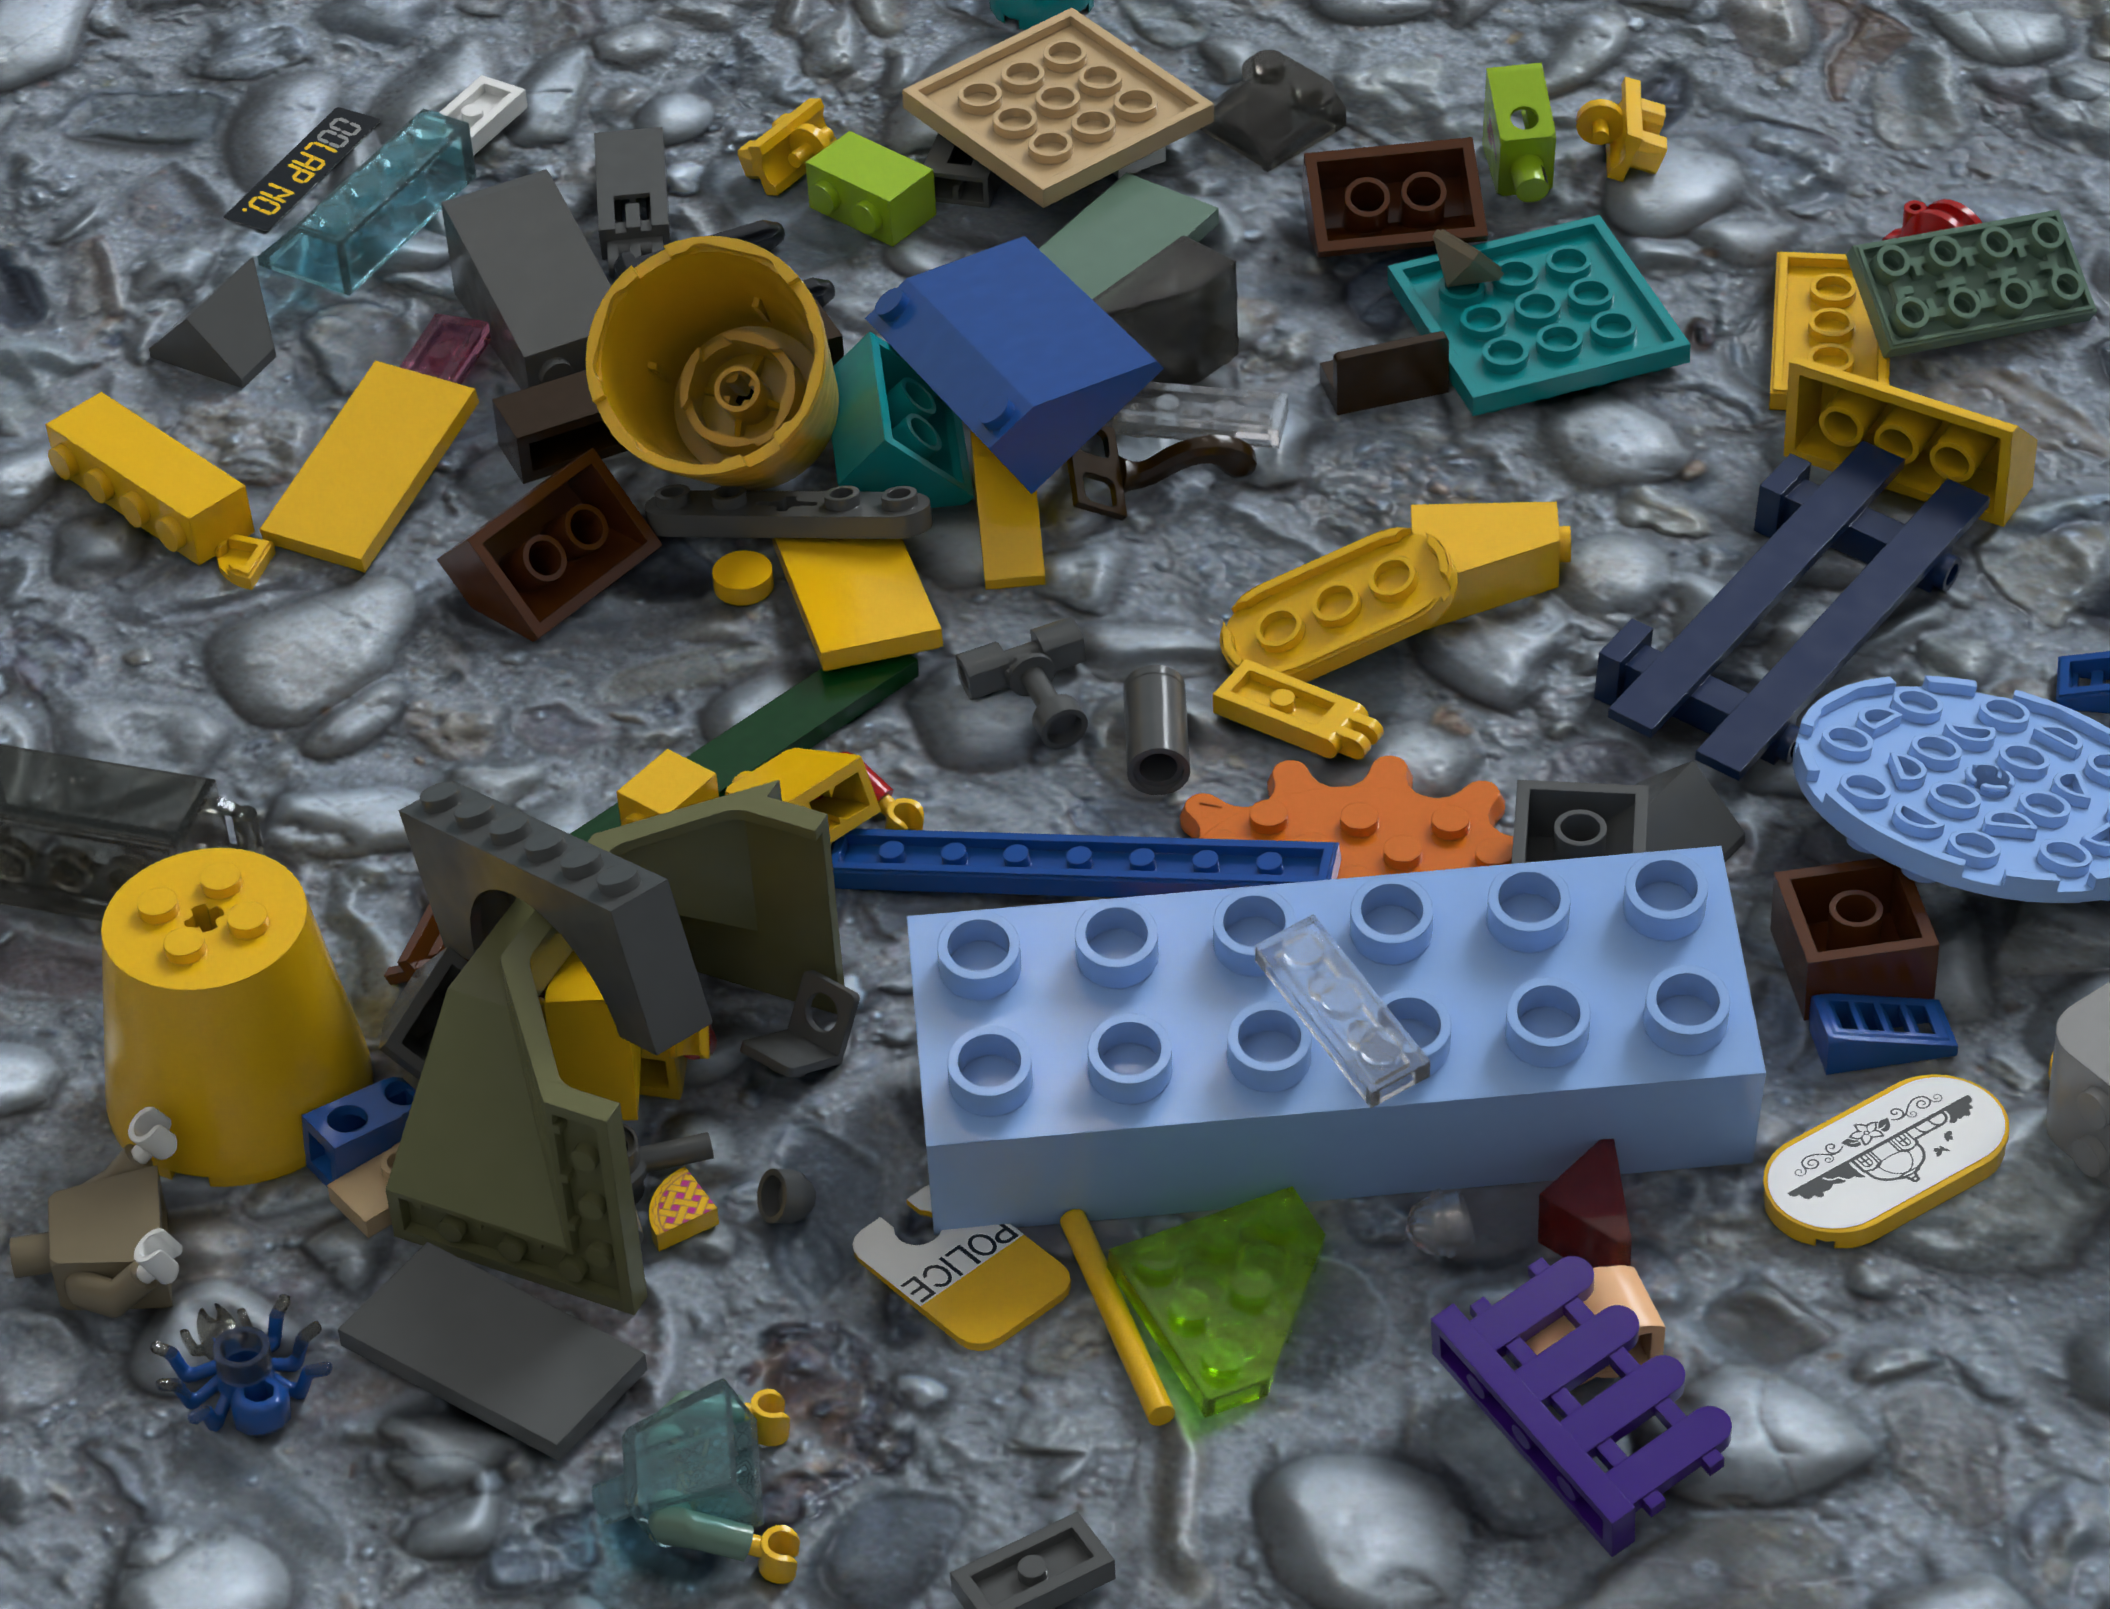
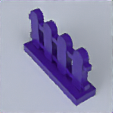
[1431,1256,1732,1557]

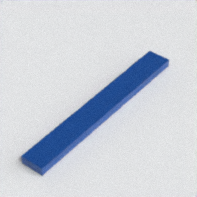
[831,828,1342,898]

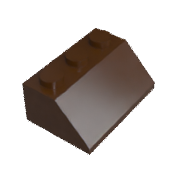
[1302,137,1488,258]
[437,448,662,642]

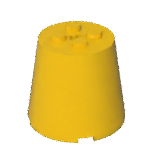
[586,236,839,491]
[101,848,373,1187]

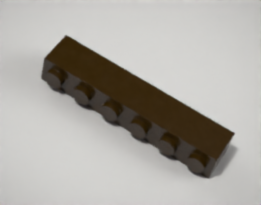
[492,298,844,484]

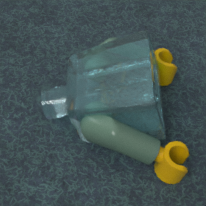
[592,1378,800,1584]

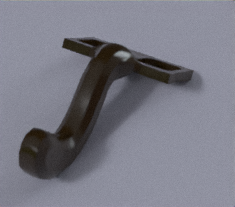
[1067,426,1257,521]

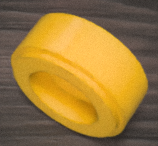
[712,550,774,606]

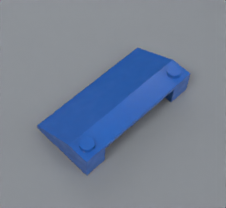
[865,236,1164,494]

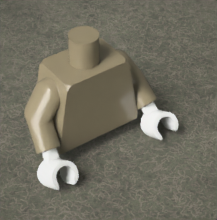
[9,1107,183,1318]

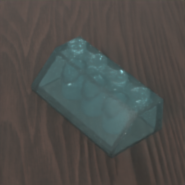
[257,109,476,296]

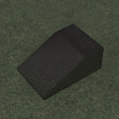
[1092,235,1239,401]

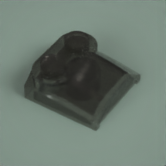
[1199,50,1346,172]

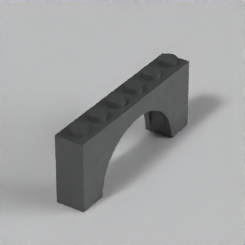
[398,781,713,1055]

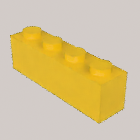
[45,392,255,566]

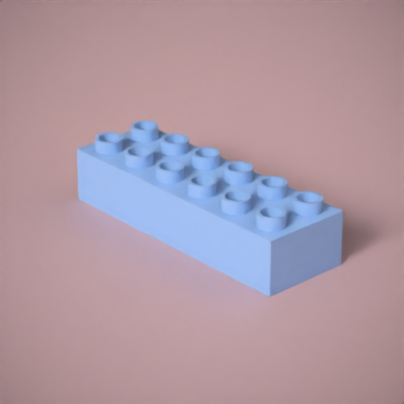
[907,846,1766,1235]

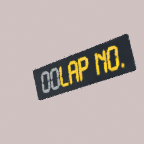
[224,107,381,231]

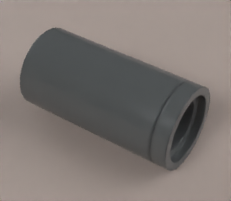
[1123,665,1190,795]

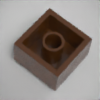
[1770,858,1940,1021]

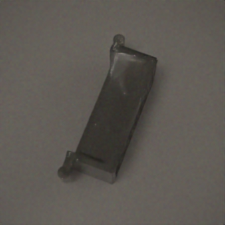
[0,744,264,921]

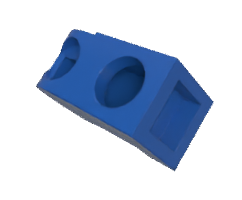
[302,1077,416,1188]

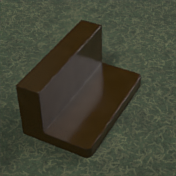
[1320,331,1449,415]

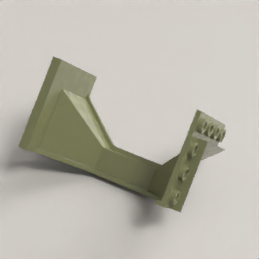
[386,780,845,1315]

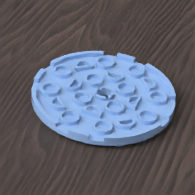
[1792,675,2110,903]

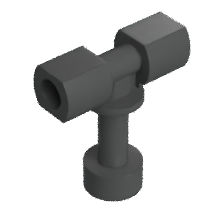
[956,617,1088,749]

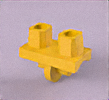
[1576,76,1667,182]
[737,98,837,196]

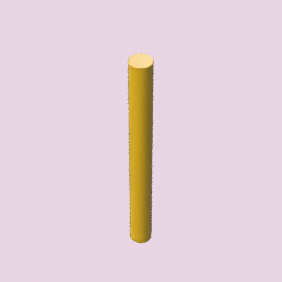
[1060,1209,1175,1426]

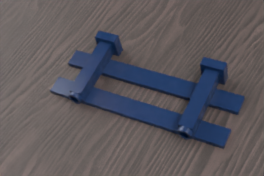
[1594,440,1990,781]

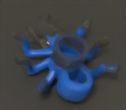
[150,1294,333,1438]

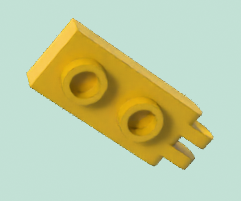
[1212,659,1384,760]

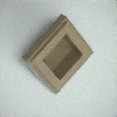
[1433,229,1504,287]

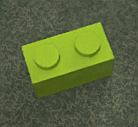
[805,131,937,247]

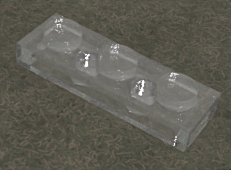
[1105,382,1289,449]
[1255,914,1430,1108]

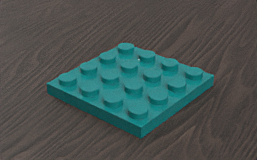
[1387,215,1691,416]

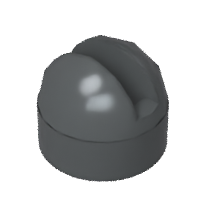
[757,1168,816,1224]

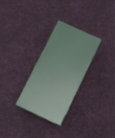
[1039,172,1219,319]
[1846,209,2097,358]

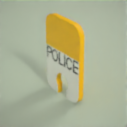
[853,1185,1071,1351]

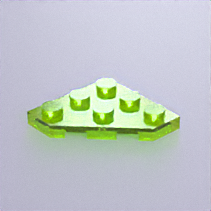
[1107,1186,1326,1418]

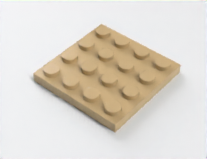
[902,8,1214,208]

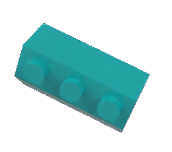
[831,331,974,508]

